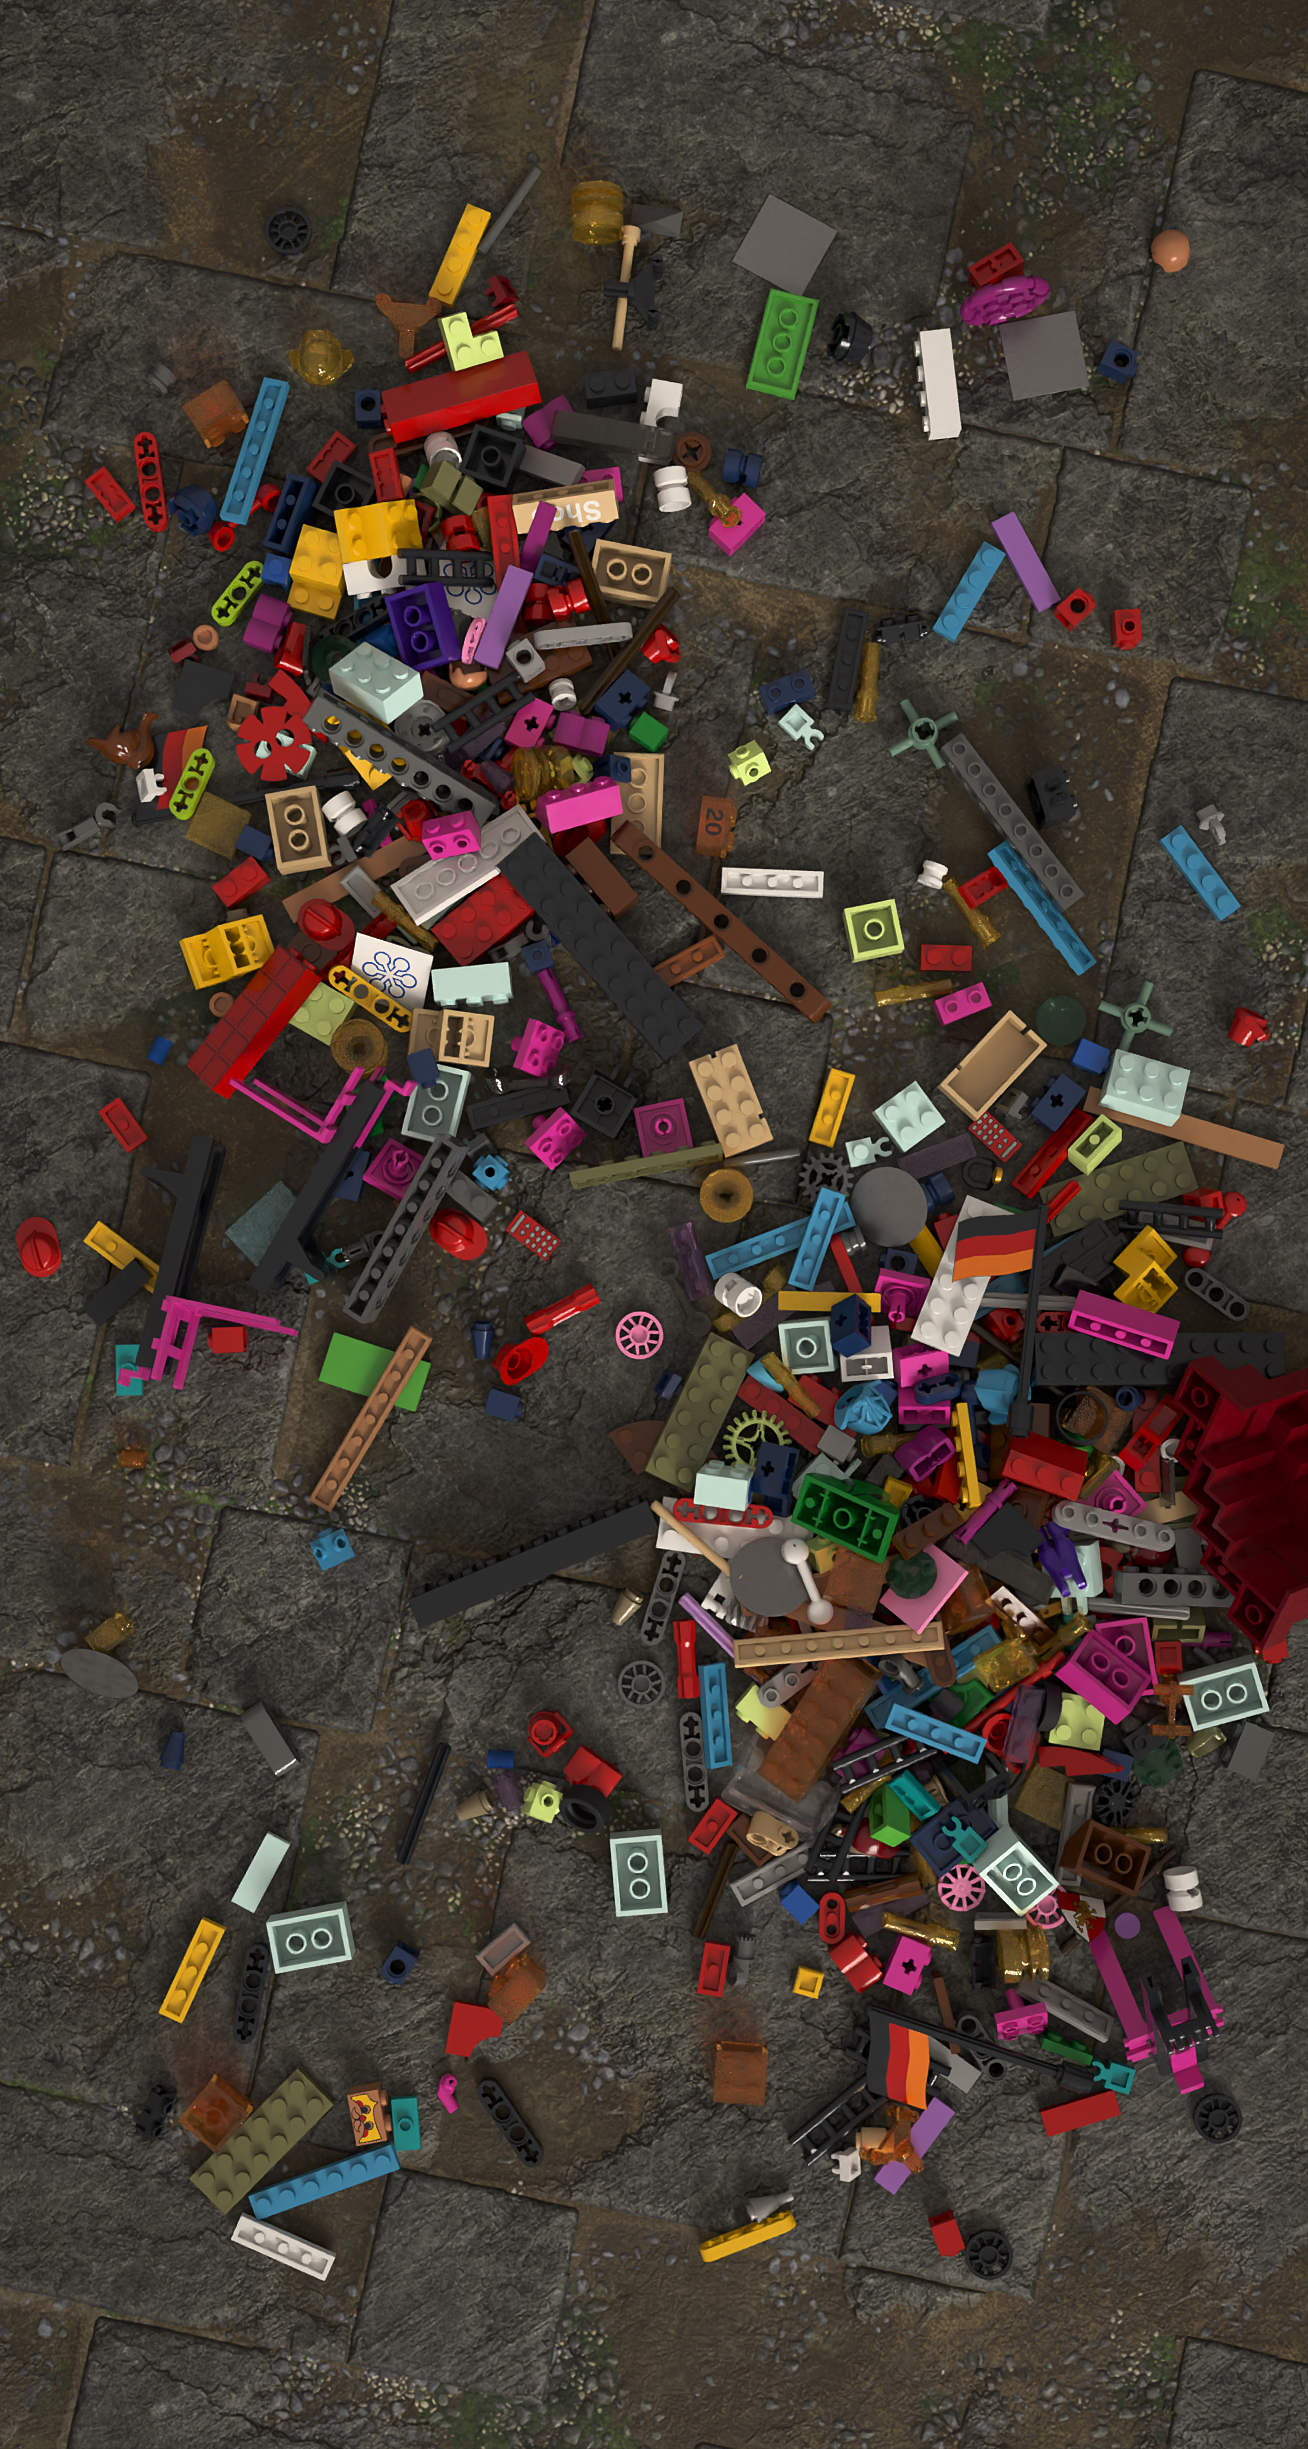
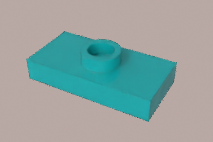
[115,1344,144,1396]
[887,1769,941,1822]
[391,2095,421,2151]

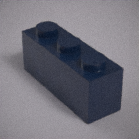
[263,473,321,560]

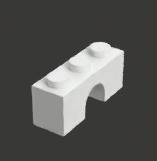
[635,379,683,466]
[342,555,427,599]

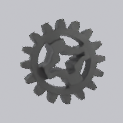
[798,1153,854,1203]

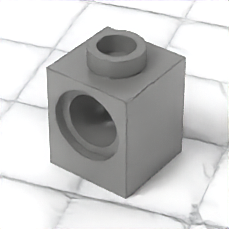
[506,638,546,684]
[816,1425,857,1465]

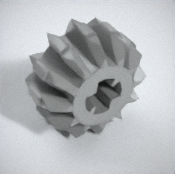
[725,1599,769,1634]

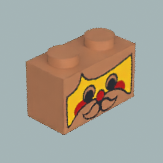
[347,2082,393,2146]

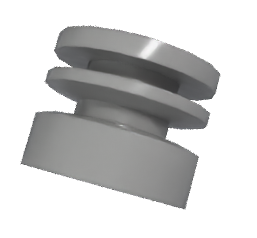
[394,699,452,759]

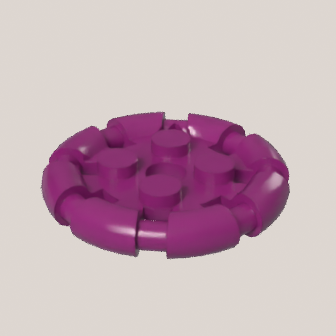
[959,275,1050,326]

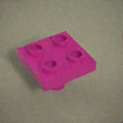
[511,1018,566,1081]
[633,1098,693,1158]
[524,1107,587,1171]
[363,1138,425,1202]
[873,1268,931,1322]
[1075,1467,1148,1540]
[994,1988,1048,2041]

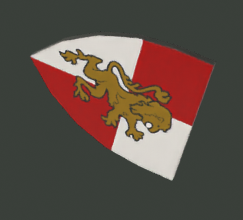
[1055,1890,1106,1944]

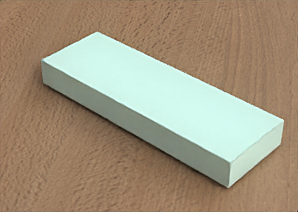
[231,1831,291,1913]

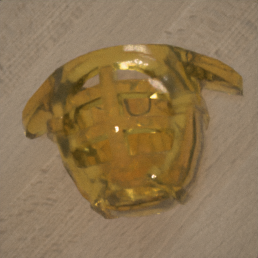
[289,329,354,386]

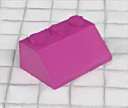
[535,776,623,834]
[1095,1615,1160,1696]
[1055,1628,1153,1725]

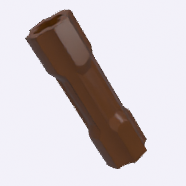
[844,1870,924,1913]

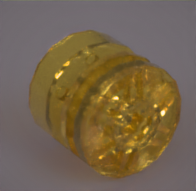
[570,181,624,245]
[511,744,573,801]
[330,1019,389,1079]
[700,1168,753,1223]
[996,1925,1050,1984]

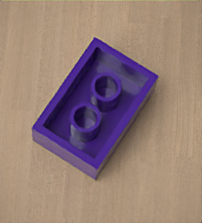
[384,582,462,672]

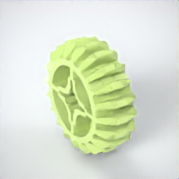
[723,1410,792,1470]

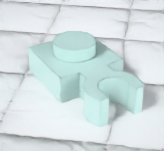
[778,704,824,750]
[845,1137,892,1168]

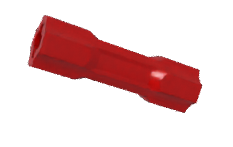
[524,1283,601,1337]
[673,1618,700,1699]

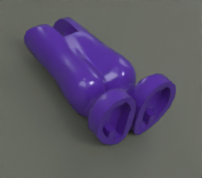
[1037,1521,1087,1598]

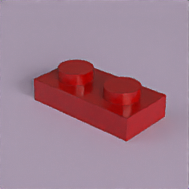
[920,945,972,972]
[98,1097,150,1153]
[687,1797,738,1855]
[696,1940,731,1998]

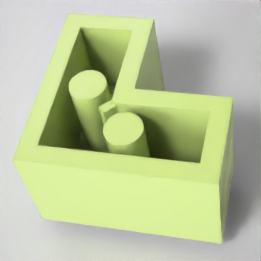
[438,312,504,371]

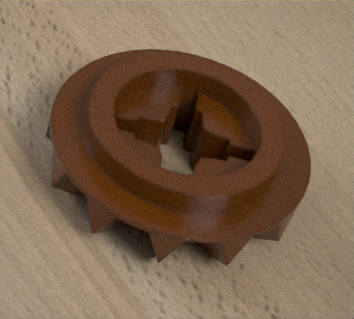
[671,432,712,474]

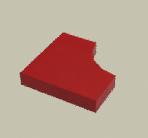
[445,2000,505,2057]

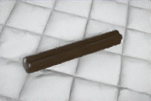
[692,1841,739,1939]

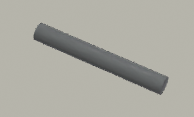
[723,1147,800,1169]

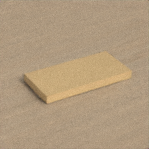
[610,752,664,856]

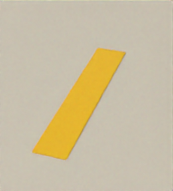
[778,1291,881,1312]

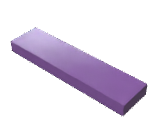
[990,511,1061,614]
[474,565,533,670]
[873,2096,955,2195]

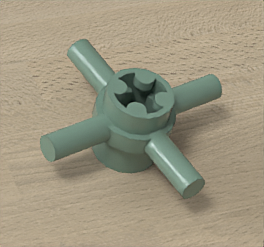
[887,699,958,769]
[1098,981,1173,1052]

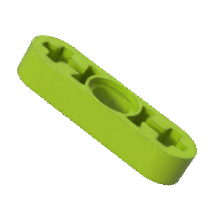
[211,561,264,626]
[169,748,215,820]

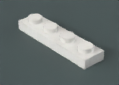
[721,867,824,898]
[231,2212,336,2281]

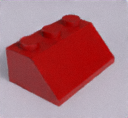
[998,1432,1088,1501]

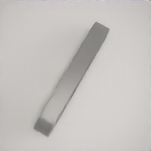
[533,622,633,650]

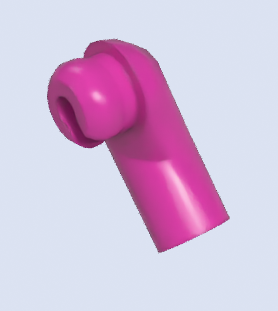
[437,2074,460,2113]

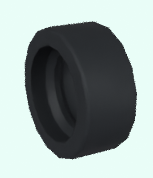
[559,1784,611,1833]

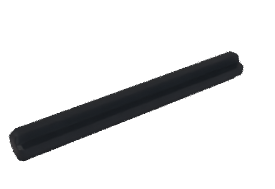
[396,1742,451,1865]

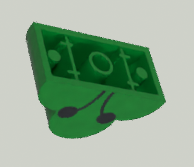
[790,1473,900,1563]

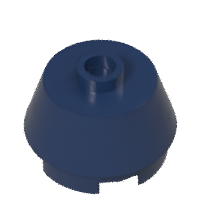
[167,484,218,536]

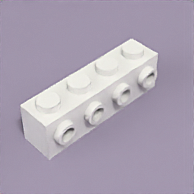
[914,328,961,440]

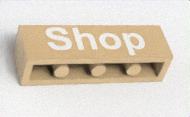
[512,479,619,535]

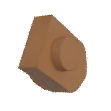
[226,693,260,732]

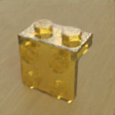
[973,1617,1040,1692]

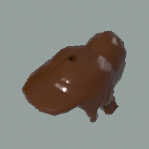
[86,712,159,770]

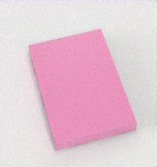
[879,1544,969,1634]

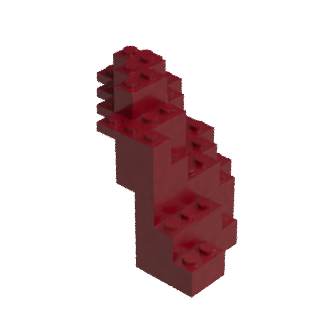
[1173,1355,1308,1651]

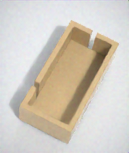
[937,1010,1047,1121]
[688,1044,773,1158]

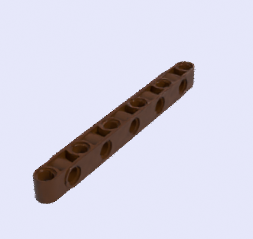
[610,820,832,1024]

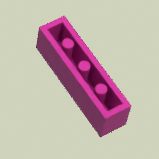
[1067,1290,1180,1360]

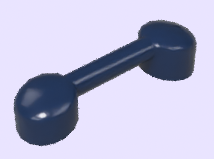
[960,1380,990,1468]

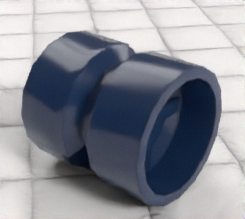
[721,448,763,489]
[918,1171,955,1214]

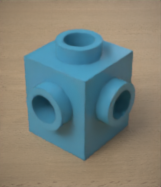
[472,1155,510,1191]
[310,1528,355,1571]

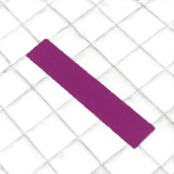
[520,501,557,582]

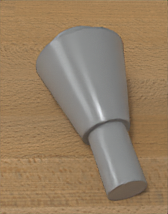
[746,2190,794,2224]

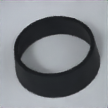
[1051,1391,1108,1447]
[1022,1678,1062,1732]

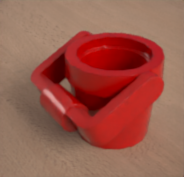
[640,623,682,664]
[396,797,441,842]
[1227,1006,1270,1047]
[527,1710,573,1758]

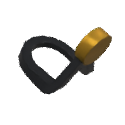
[962,1158,1003,1191]

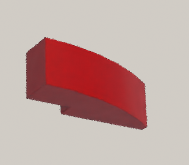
[268,669,328,744]
[1117,1392,1185,1472]
[1038,1745,1123,1776]

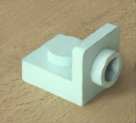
[496,407,526,431]

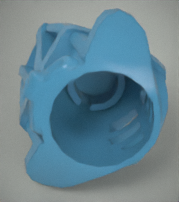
[974,1364,1031,1425]
[834,1379,892,1435]

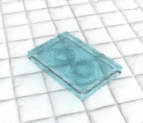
[225,1181,297,1267]

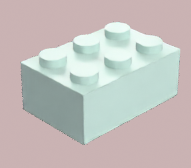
[329,642,424,724]
[431,962,514,1010]
[1098,1049,1190,1127]
[401,1064,471,1143]
[1176,1654,1269,1731]
[972,1823,1060,1917]
[610,1828,668,1917]
[266,1901,355,1974]

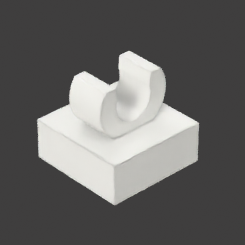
[136,769,167,802]
[831,2147,861,2182]

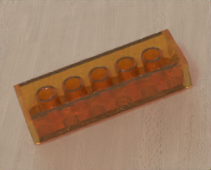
[756,1657,884,1803]

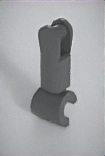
[55,802,122,851]
[485,920,551,963]

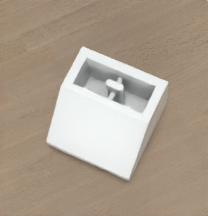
[839,1325,894,1382]

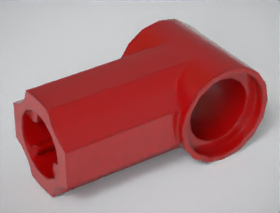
[273,622,312,678]

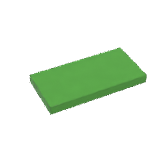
[746,288,819,400]
[318,1332,431,1412]

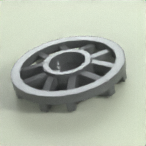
[618,1660,665,1708]

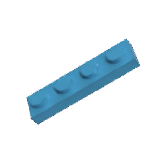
[932,541,1006,643]
[1159,825,1241,922]
[787,1186,846,1291]
[698,1662,732,1769]
[882,1701,987,1764]

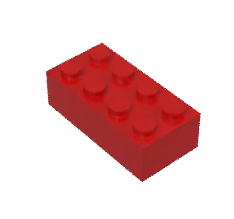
[431,873,535,967]

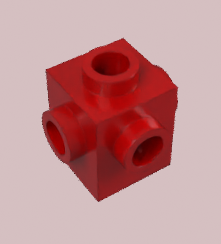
[982,1307,1025,1344]

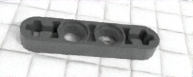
[640,1549,685,1645]
[679,1710,709,1812]

